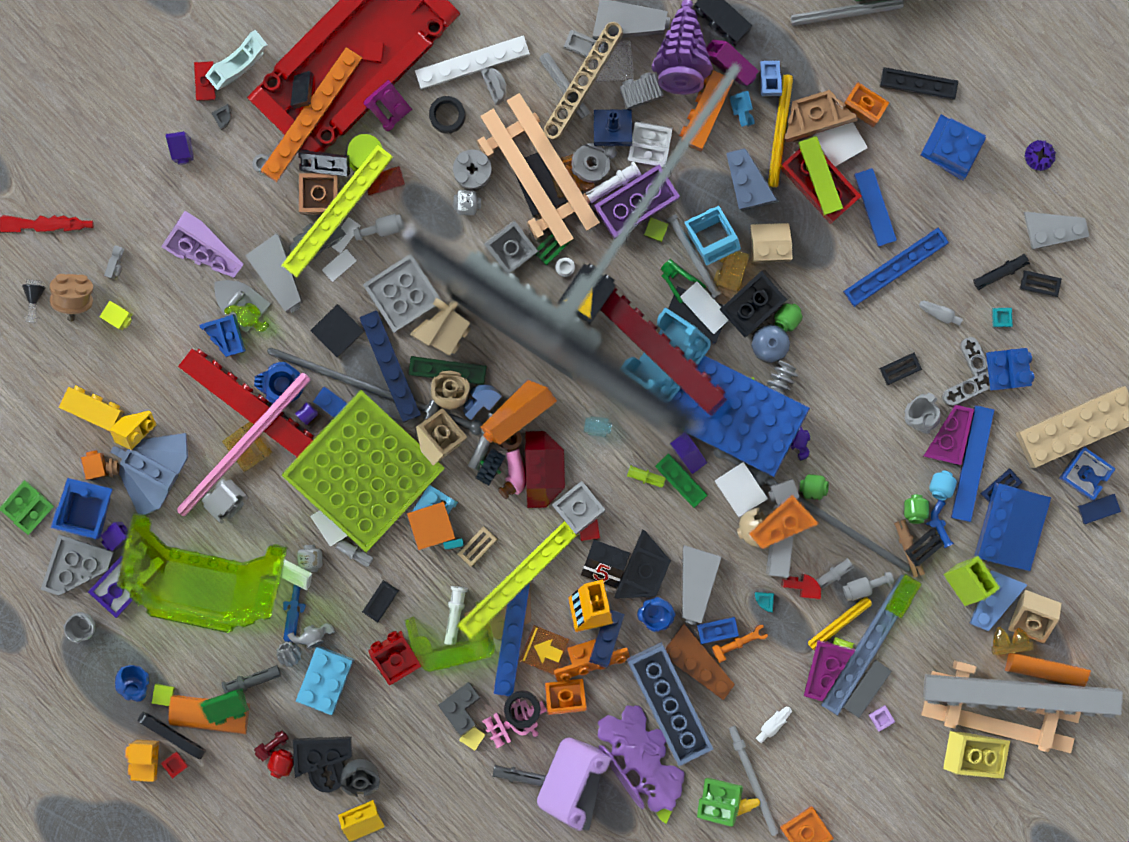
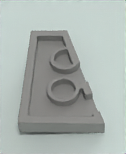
[1024,212,1089,250]

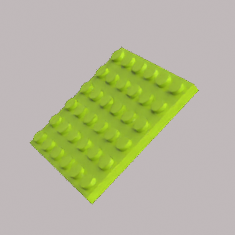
[281,390,445,552]

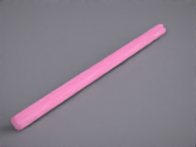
[177,373,310,516]

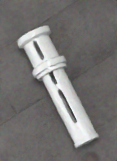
[586,161,641,203]
[444,586,468,645]

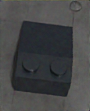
[719,269,790,338]

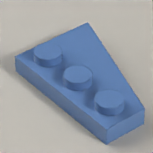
[970,570,1027,631]

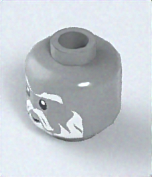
[453,190,481,215]

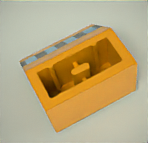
[568,580,613,632]

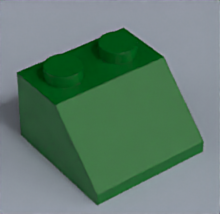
[199,688,249,726]

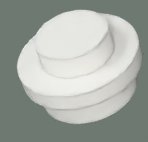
[556,258,575,277]

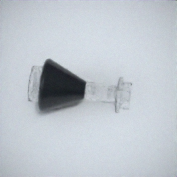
[22,280,45,323]

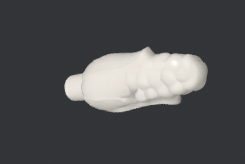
[756,707,792,743]

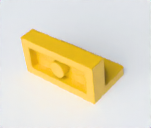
[338,800,385,842]

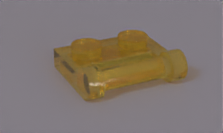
[222,422,273,472]

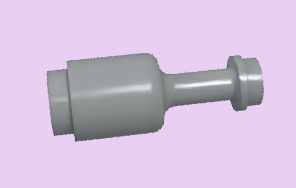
[353,214,405,241]
[842,572,894,601]

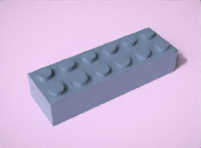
[627,642,713,766]

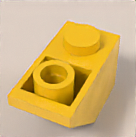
[109,411,157,450]

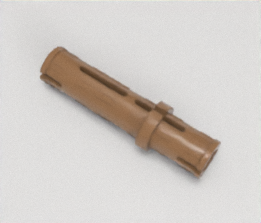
[894,519,925,577]

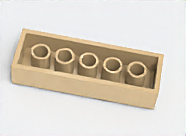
[1016,386,1129,468]

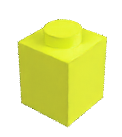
[99,301,133,330]

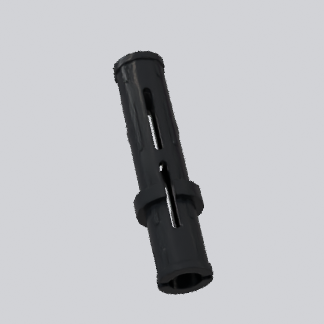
[973,254,1030,291]

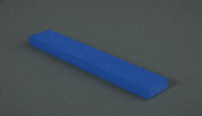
[843,227,949,307]
[951,405,995,522]

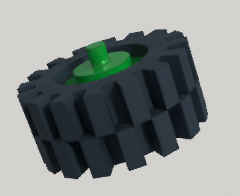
[475,449,506,486]

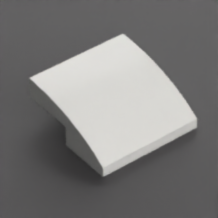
[628,121,673,167]
[813,122,868,167]

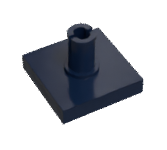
[594,109,632,146]

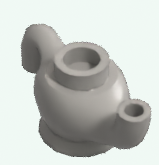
[288,623,335,649]

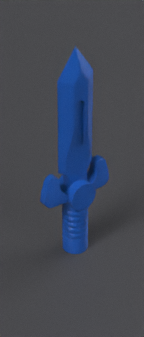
[283,584,306,643]

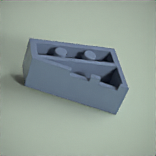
[726,148,779,211]

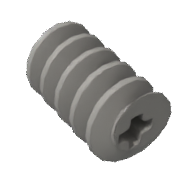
[767,360,798,396]

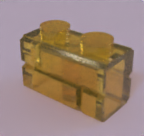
[714,251,750,292]

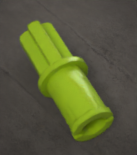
[627,465,666,488]

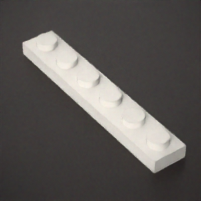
[415,35,530,90]

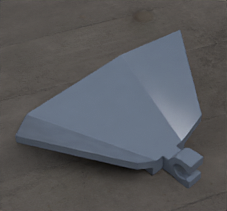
[110,433,188,518]

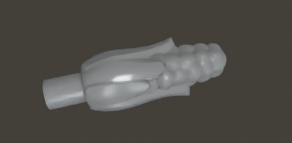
[919,301,963,326]

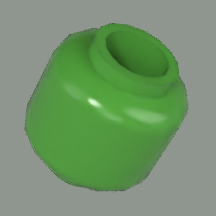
[774,303,803,332]
[800,474,829,500]
[904,494,929,524]

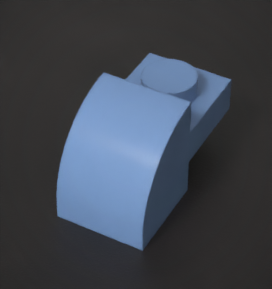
[760,61,782,96]
[463,385,502,420]

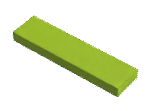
[798,136,843,215]

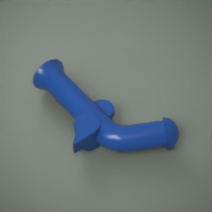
[925,500,954,548]

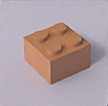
[299,174,340,215]

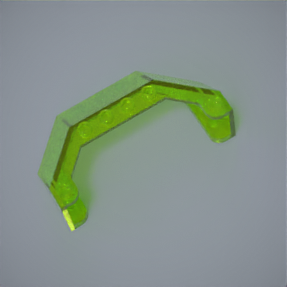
[117,513,287,633]

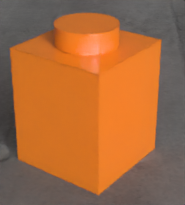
[81,450,109,480]

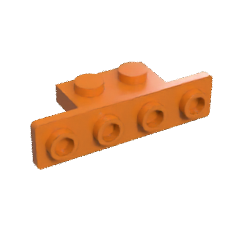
[554,639,630,681]

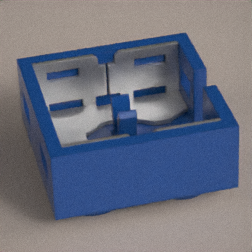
[1059,447,1116,500]

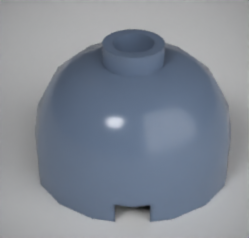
[751,325,790,363]

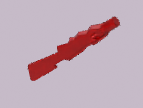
[0,215,94,232]

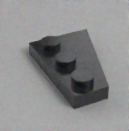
[293,736,353,778]

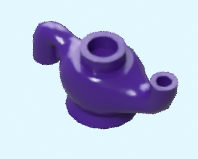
[790,427,810,461]

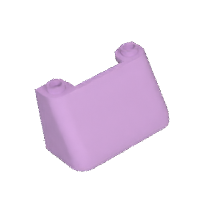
[537,737,611,831]

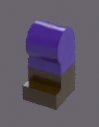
[295,402,323,428]

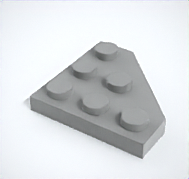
[41,534,115,595]

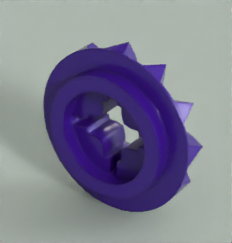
[1025,140,1056,171]

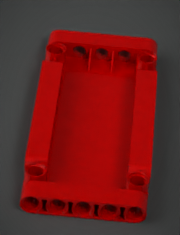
[247,0,460,161]

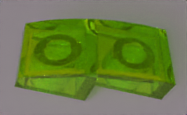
[885,574,922,619]

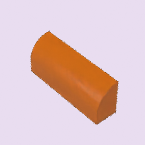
[1005,652,1091,686]
[168,695,250,734]

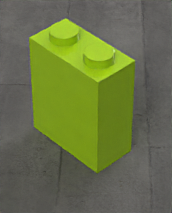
[943,556,1000,606]

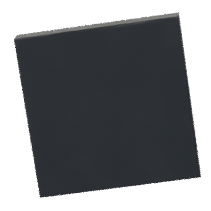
[310,304,365,358]

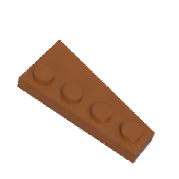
[665,623,735,700]

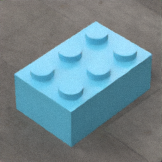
[295,646,354,715]

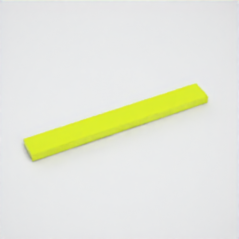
[281,145,393,278]
[458,521,578,639]

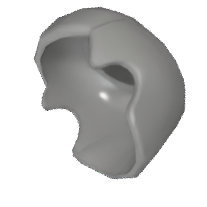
[64,612,96,643]

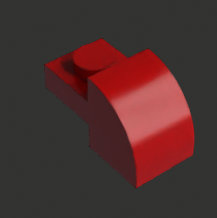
[781,574,821,599]

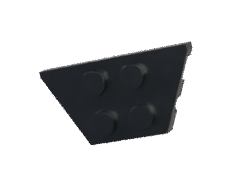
[614,529,671,599]

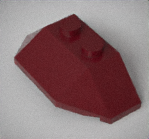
[525,431,565,508]

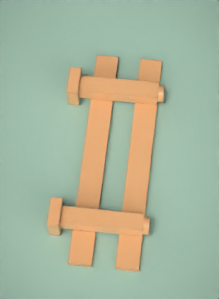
[477,93,600,247]
[921,660,1081,753]

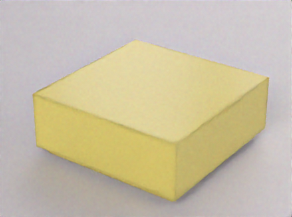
[459,727,486,751]

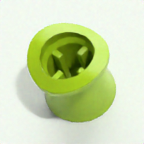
[347,134,382,173]

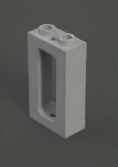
[766,502,793,577]

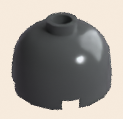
[341,759,380,797]

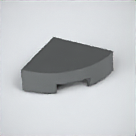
[212,104,231,130]

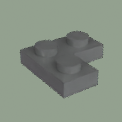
[438,682,481,737]

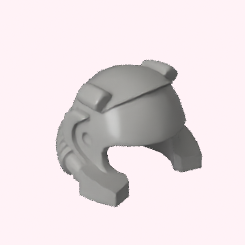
[904,392,941,434]

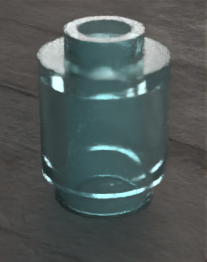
[584,416,612,437]

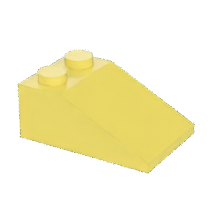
[943,731,1010,779]

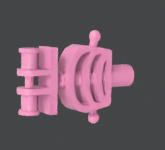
[482,699,547,748]

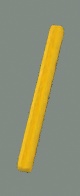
[768,74,793,188]

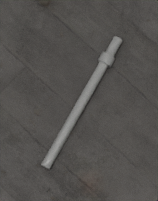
[728,726,779,836]

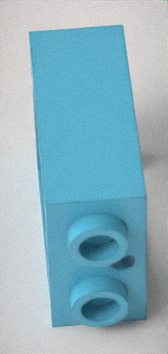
[684,206,741,266]

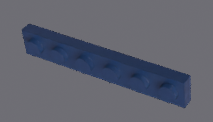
[359,310,421,423]

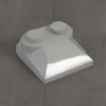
[484,221,538,275]

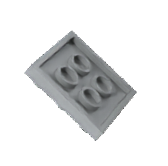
[363,254,442,333]

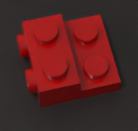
[368,631,422,686]

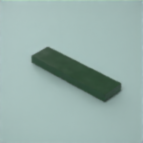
[408,356,487,385]

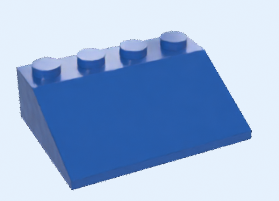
[974,482,1051,571]

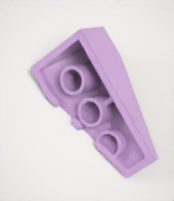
[161,211,243,277]

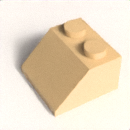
[751,223,792,263]
[416,408,467,465]
[1008,590,1061,643]

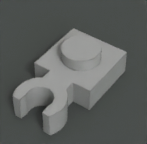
[104,245,124,280]

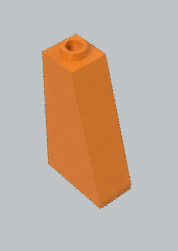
[480,380,557,445]

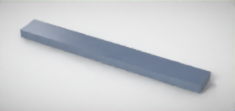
[821,574,918,716]

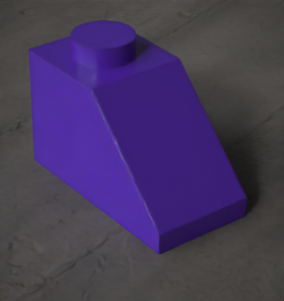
[165,131,194,165]
[670,434,707,474]
[100,522,133,551]

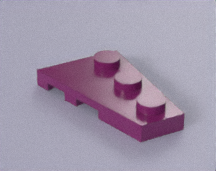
[923,405,974,465]
[804,640,855,701]

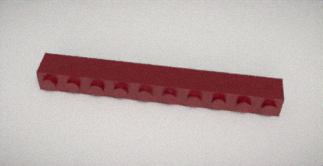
[600,275,727,416]

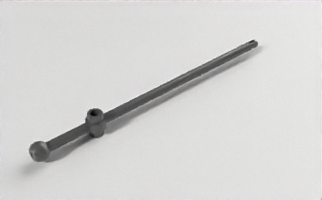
[267,348,483,435]
[713,448,911,572]

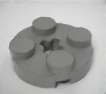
[571,143,610,182]

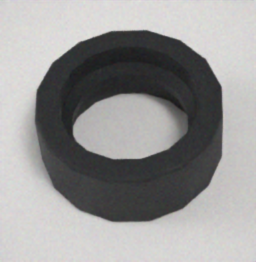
[429,96,465,133]
[504,690,541,729]

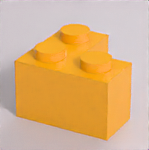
[125,740,159,782]

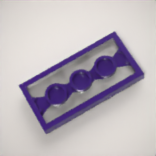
[88,535,169,618]

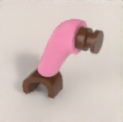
[497,431,526,499]

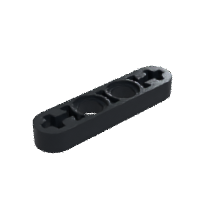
[137,712,206,759]

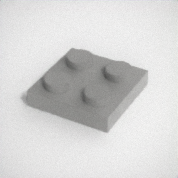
[552,481,606,535]

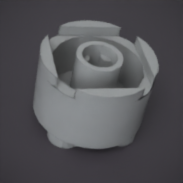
[453,150,492,191]
[202,479,248,524]

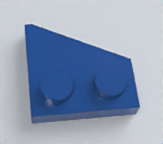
[199,315,246,357]

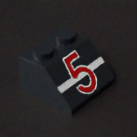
[581,539,630,588]

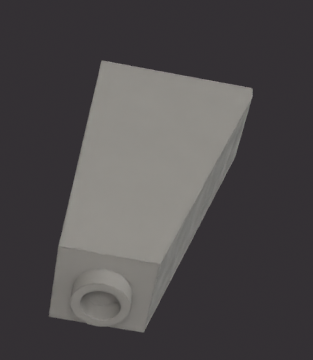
[593,0,670,40]
[245,233,303,313]
[682,545,721,625]

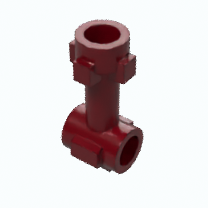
[254,730,289,762]

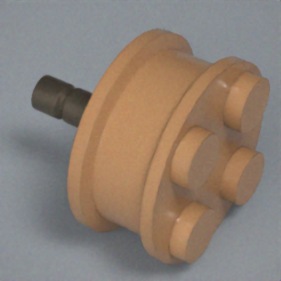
[50,274,93,321]

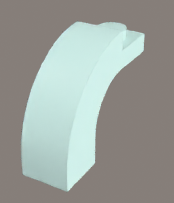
[205,30,268,90]

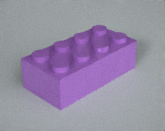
[594,164,680,240]

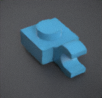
[729,91,755,127]

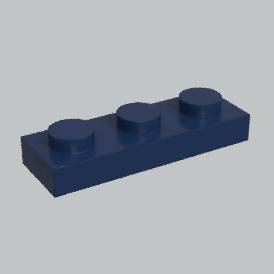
[589,609,625,668]

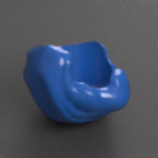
[637,597,676,632]
[115,665,149,702]

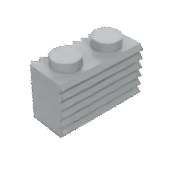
[620,72,664,109]

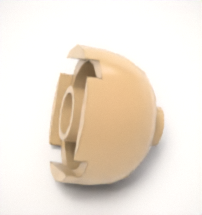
[431,371,470,410]
[737,507,766,547]

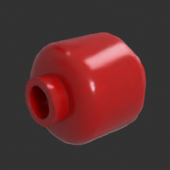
[267,749,294,779]

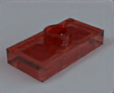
[367,166,405,196]

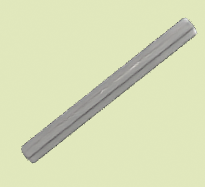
[791,0,904,26]

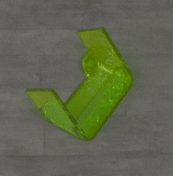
[405,599,496,672]

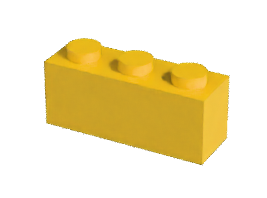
[58,385,124,431]

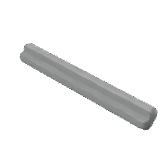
[539,53,590,119]

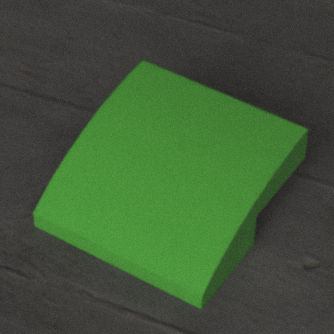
[0,479,54,535]
[697,778,743,827]

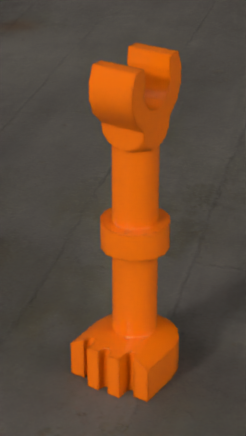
[712,625,768,663]

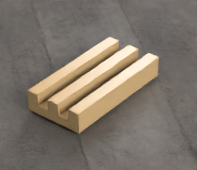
[458,526,497,567]

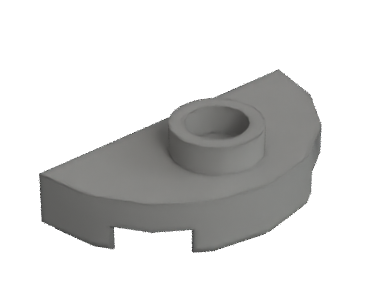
[481,68,506,105]

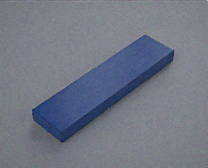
[854,168,897,247]

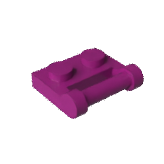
[363,80,412,132]

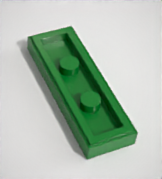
[654,453,708,508]

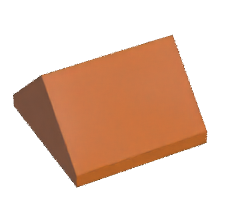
[844,82,890,127]
[545,679,587,715]

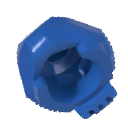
[254,362,304,404]

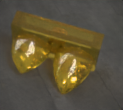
[991,627,1034,655]

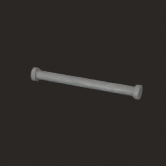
[666,214,722,299]

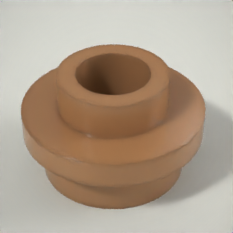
[106,458,119,478]

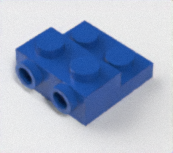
[986,348,1034,391]

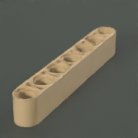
[544,22,623,140]

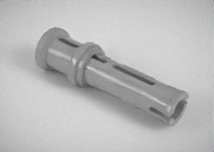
[467,413,493,471]

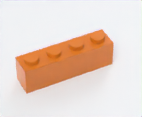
[679,70,734,152]

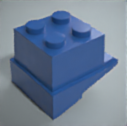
[920,114,986,181]
[51,478,113,539]

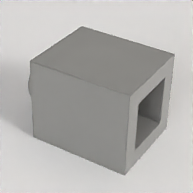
[768,479,800,505]

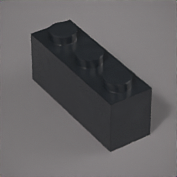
[694,0,752,46]

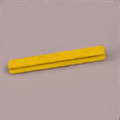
[808,597,872,650]

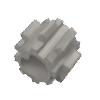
[276,642,301,667]

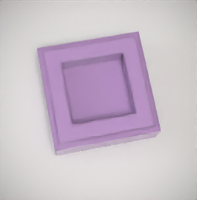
[868,705,895,732]

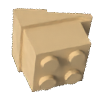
[410,298,471,356]

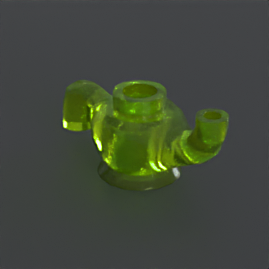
[224,303,269,332]

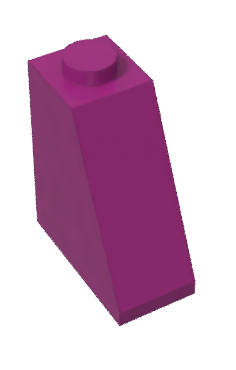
[706,39,759,86]

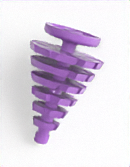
[651,0,713,95]

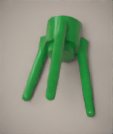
[661,259,706,303]

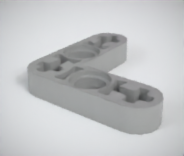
[942,337,990,406]

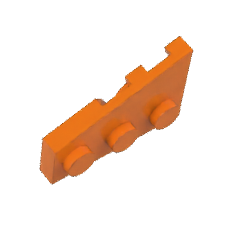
[749,495,818,548]

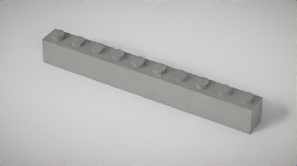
[923,674,1123,718]

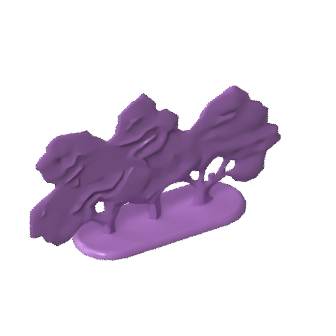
[597,705,685,812]

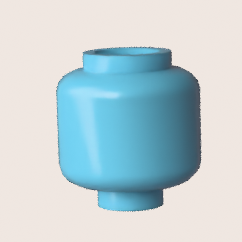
[929,470,957,500]

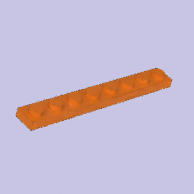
[261,47,362,182]

